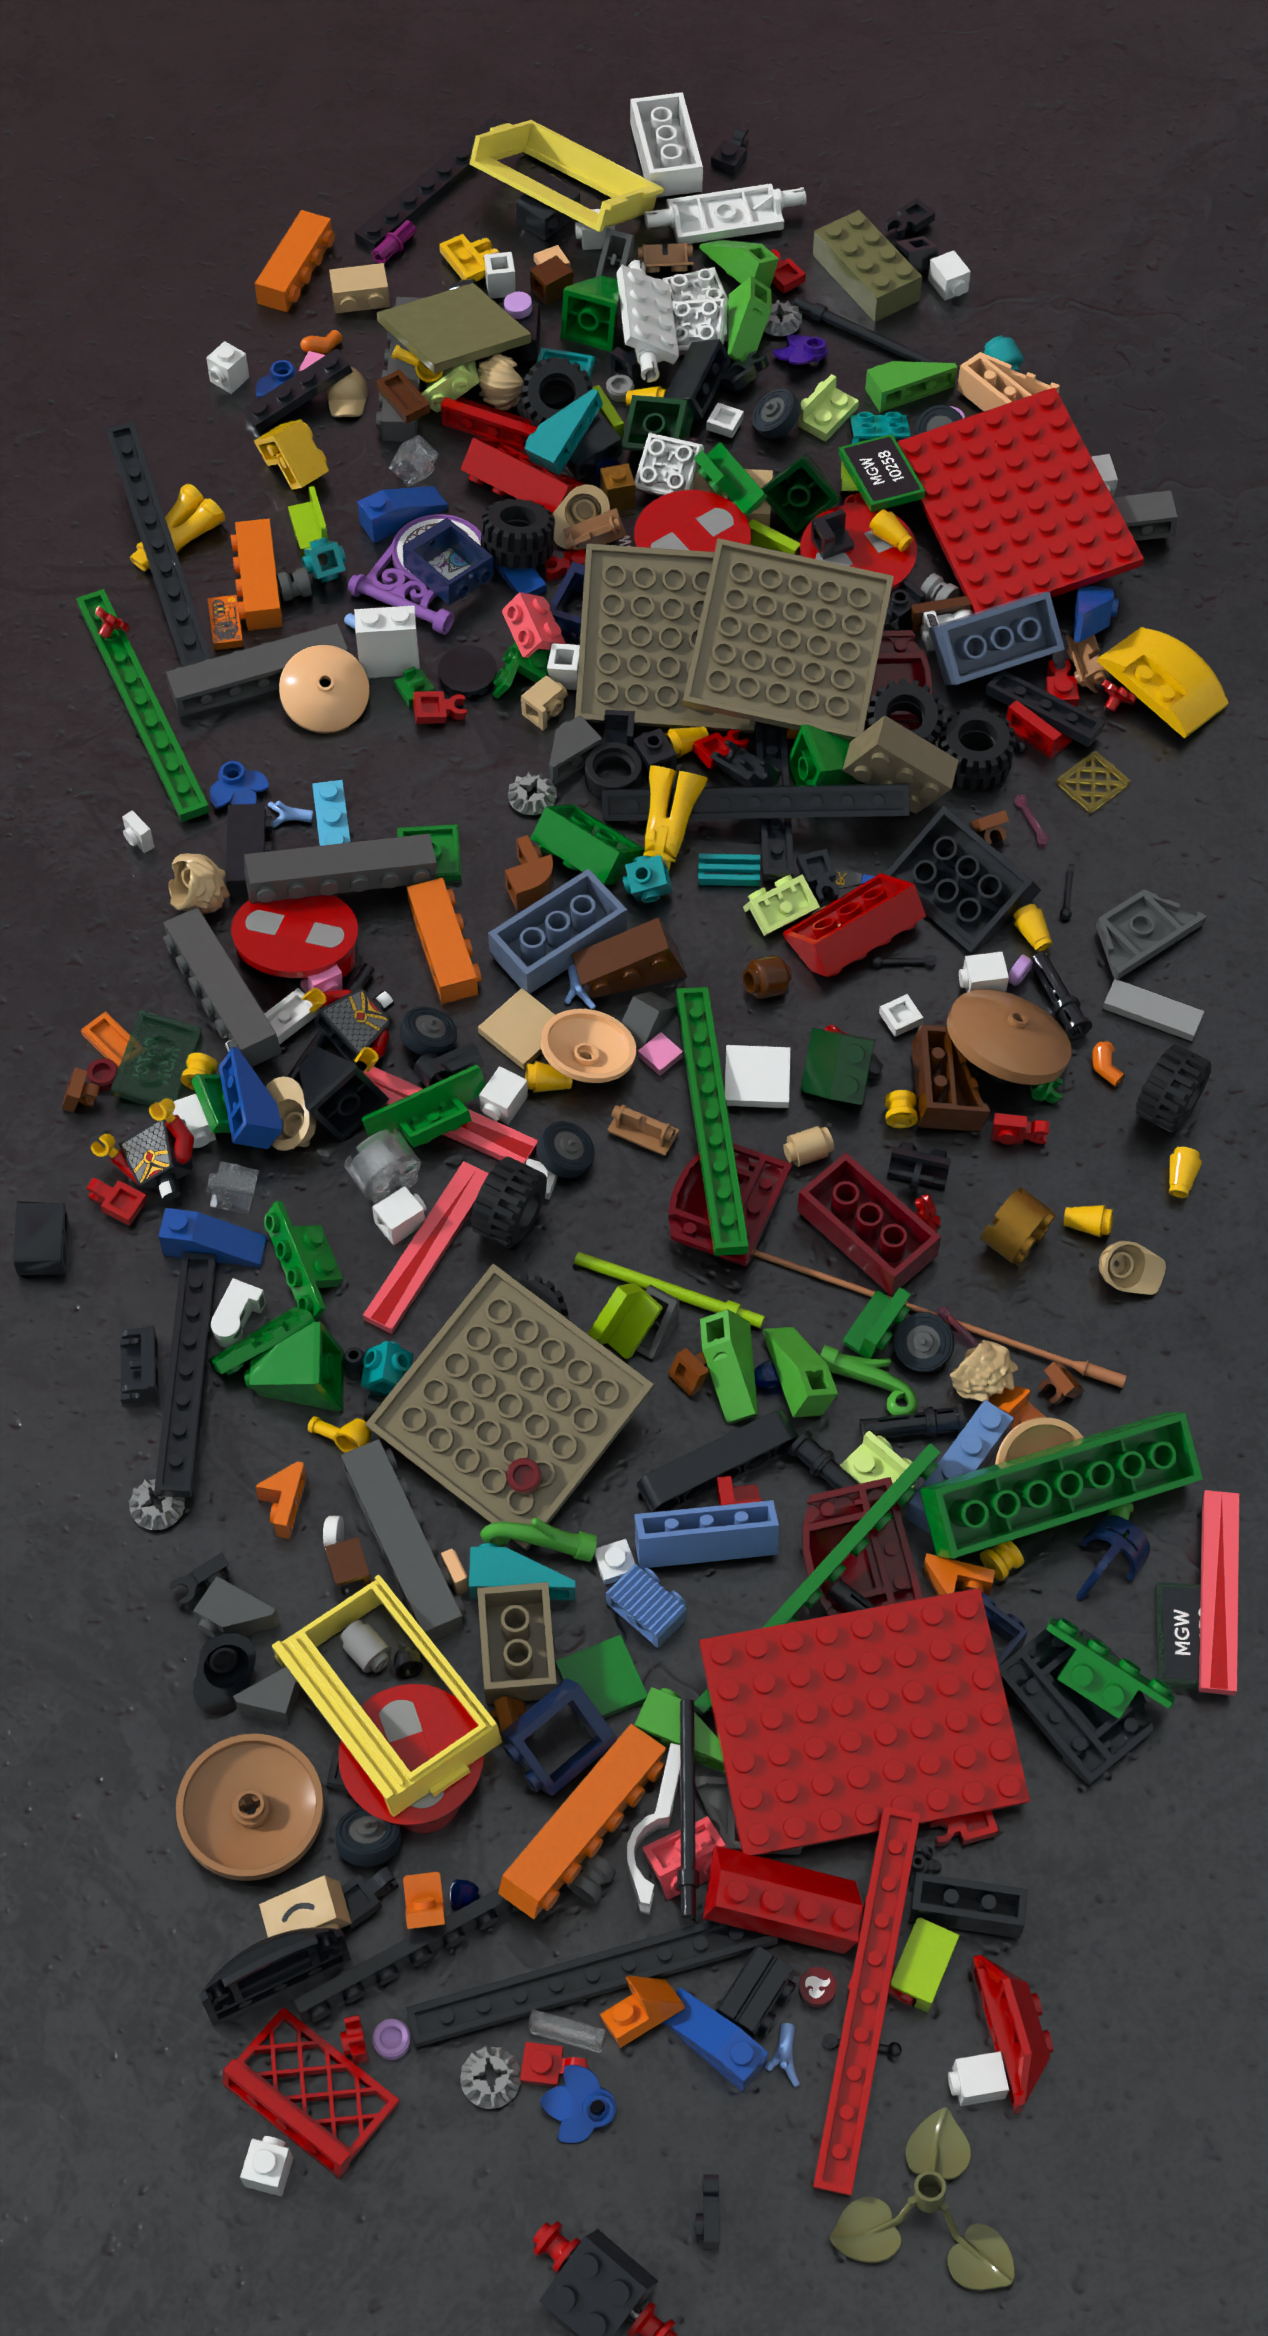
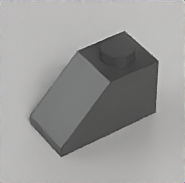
[549,715,602,785]
[193,1576,280,1637]

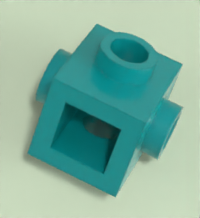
[302,537,346,582]
[623,855,673,903]
[361,1341,414,1397]

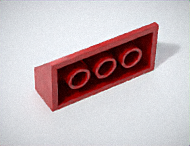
[460,437,584,515]
[783,873,926,977]
[703,1845,863,1954]

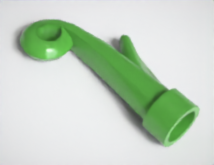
[820,1345,918,1415]
[480,1517,597,1562]

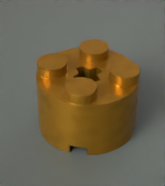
[980,1186,1056,1266]

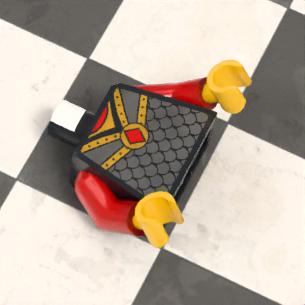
[302,988,394,1072]
[91,1098,194,1200]

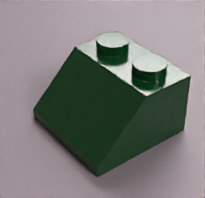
[621,395,694,451]
[800,1027,876,1105]

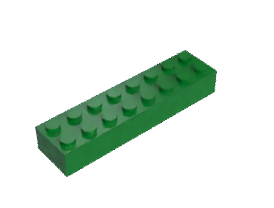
[919,1412,1203,1559]

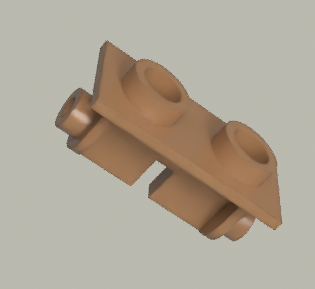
[637,242,694,273]
[563,508,627,551]
[1065,634,1108,693]
[607,1104,680,1156]

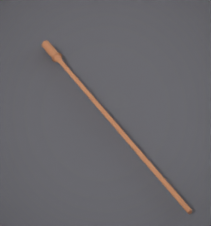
[753,1250,1127,1389]

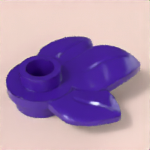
[772,334,829,365]

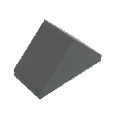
[596,228,634,279]
[621,991,677,1052]
[636,1285,680,1360]
[233,1667,301,1726]

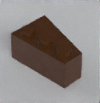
[572,917,687,999]
[911,1024,990,1132]

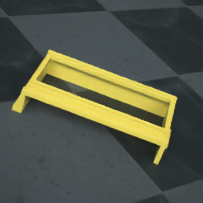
[469,120,664,232]
[272,1575,502,1817]

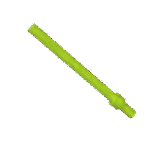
[574,1252,765,1329]

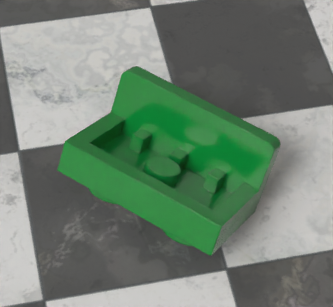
[843,1287,911,1359]

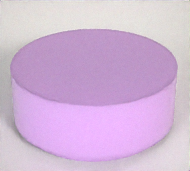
[504,292,532,319]
[1008,954,1033,986]
[372,2019,411,2060]

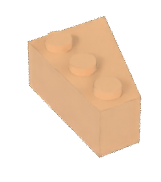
[957,352,1060,411]

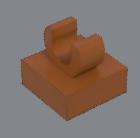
[969,810,1009,844]
[61,1067,99,1113]
[668,1348,709,1397]
[1038,1361,1085,1405]
[489,1696,533,1740]

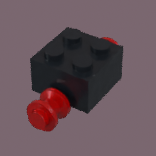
[532,2221,678,2336]

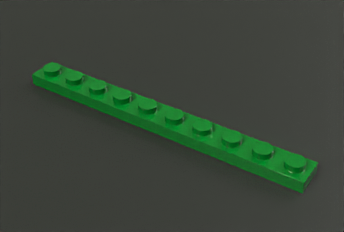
[76,589,210,823]
[676,987,749,1256]
[694,1443,941,1718]

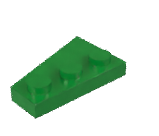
[208,1307,316,1375]

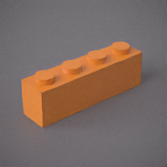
[255,210,335,312]
[231,518,283,631]
[407,878,482,1004]

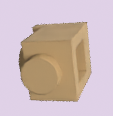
[521,675,568,731]

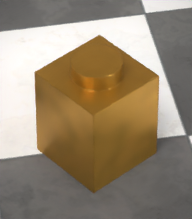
[600,463,635,511]

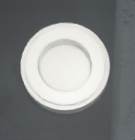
[323,1516,345,1547]

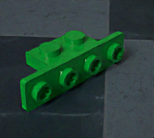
[694,443,767,516]
[492,598,551,699]
[362,1065,486,1148]
[264,1201,343,1322]
[1046,1617,1174,1719]

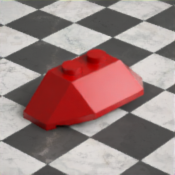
[971,1955,1054,2114]

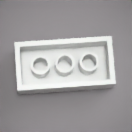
[630,92,703,197]

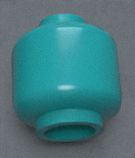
[983,335,1024,372]

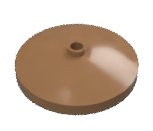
[947,990,1072,1085]
[176,1734,324,1881]

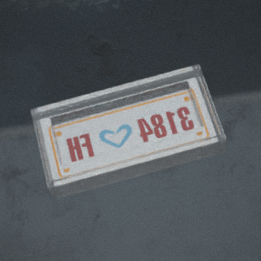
[529,2009,606,2053]

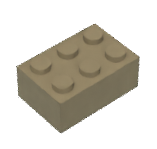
[843,716,959,814]
[477,1582,557,1704]

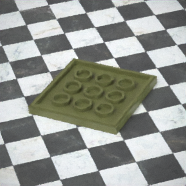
[377,283,531,373]

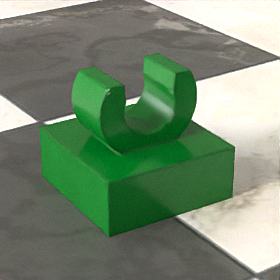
[394,666,435,708]

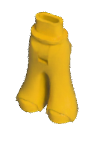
[129,484,225,572]
[643,765,708,871]

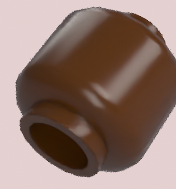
[743,955,792,999]

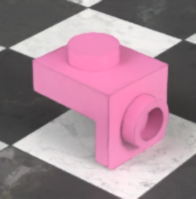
[301,965,343,993]

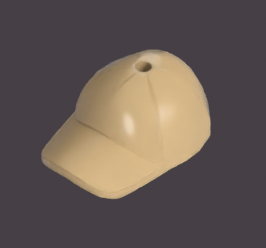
[326,367,368,417]
[1099,1241,1166,1295]

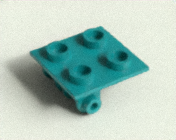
[850,412,911,444]

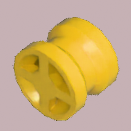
[180,1053,219,1090]
[884,1090,918,1129]
[980,1541,1024,1581]

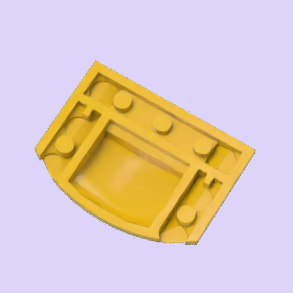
[1097,627,1229,739]

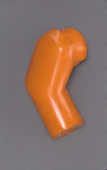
[300,330,343,355]
[1092,1041,1125,1087]

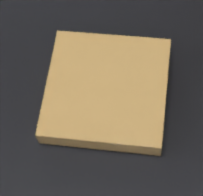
[478,988,555,1070]

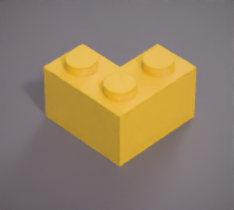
[254,419,329,490]

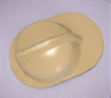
[553,484,610,549]
[266,1076,316,1151]

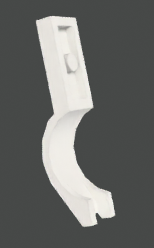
[627,1743,680,1915]

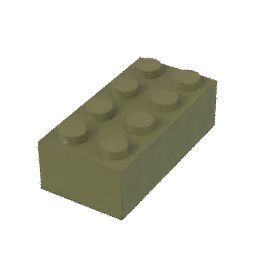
[813,210,922,322]

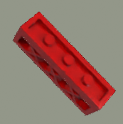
[441,397,538,452]

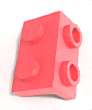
[502,592,566,658]

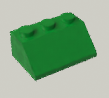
[530,804,645,885]

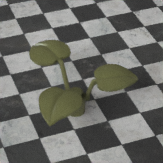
[830,2107,1015,2291]

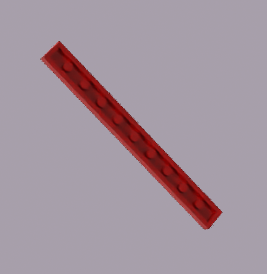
[813,1806,921,2196]

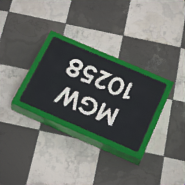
[838,434,925,512]

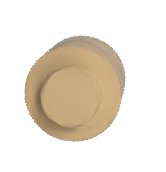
[783,1126,834,1167]

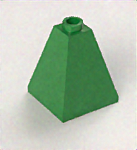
[560,275,620,352]
[788,724,863,785]
[245,1321,344,1412]

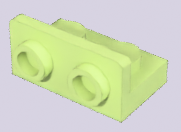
[421,361,479,413]
[798,374,859,442]
[743,874,820,936]
[840,1431,919,1506]

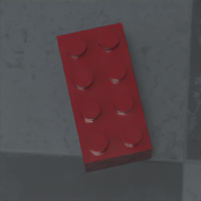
[797,1152,941,1296]

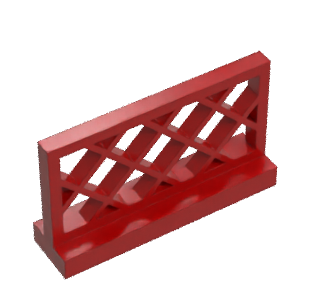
[223,2007,399,2179]

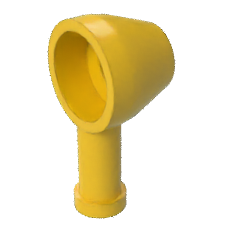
[391,344,443,382]
[307,1416,372,1453]

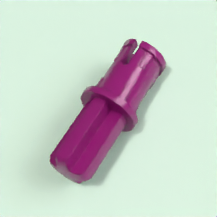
[371,220,417,264]

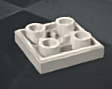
[662,267,729,313]
[672,298,728,355]
[634,433,704,496]
[725,1045,790,1108]

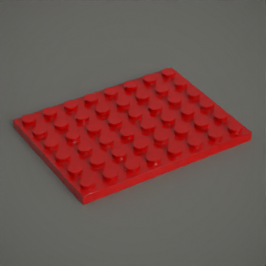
[897,387,1144,613]
[698,1588,1030,1856]

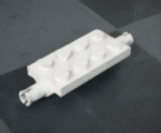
[644,183,806,244]
[617,260,679,382]

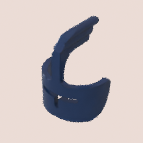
[1076,1515,1150,1600]

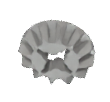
[764,300,802,336]
[508,772,557,815]
[129,1479,185,1530]
[460,2046,521,2109]

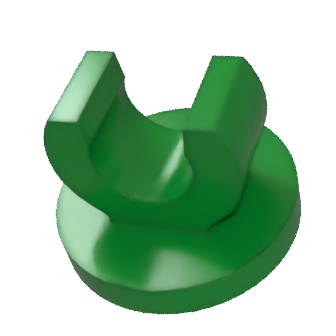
[1030,1077,1063,1103]

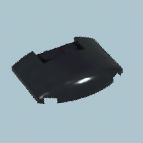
[999,1618,1154,1784]
[199,1927,351,2025]

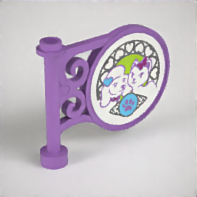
[348,514,481,635]

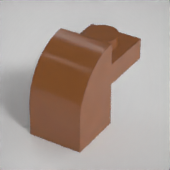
[505,835,554,911]

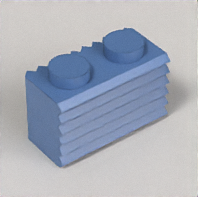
[606,1564,687,1648]

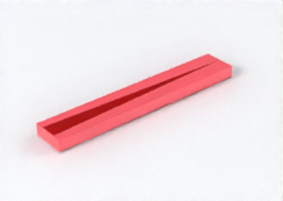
[363,1066,538,1164]
[363,1161,489,1335]
[1199,1490,1239,1696]

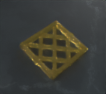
[1056,751,1131,813]

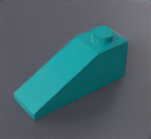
[525,389,603,475]
[469,1543,576,1601]

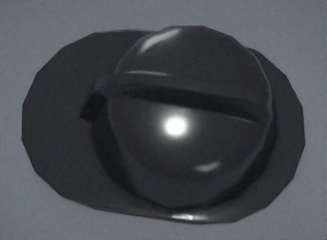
[193,1632,256,1715]

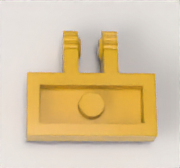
[439,234,499,282]

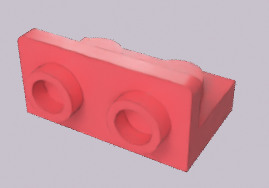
[642,1816,727,1900]

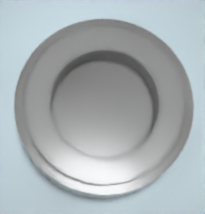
[606,375,634,402]

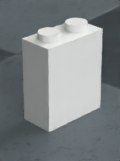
[354,606,420,678]

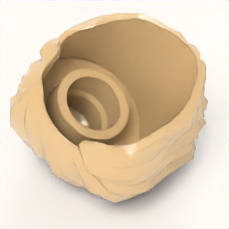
[477,353,524,411]
[168,853,230,914]
[950,1340,1018,1402]

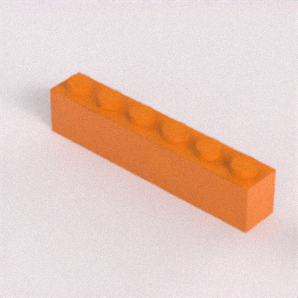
[498,1724,666,1919]

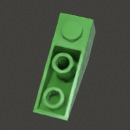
[699,240,779,288]
[728,276,771,362]
[700,1309,758,1424]
[762,1327,838,1418]

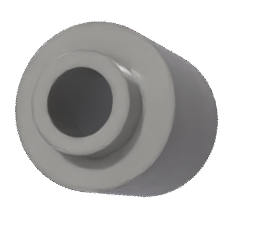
[340,1620,392,1673]

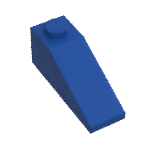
[357,486,449,543]
[1074,586,1119,642]
[219,1047,283,1149]
[158,1208,267,1268]
[662,1987,769,2093]

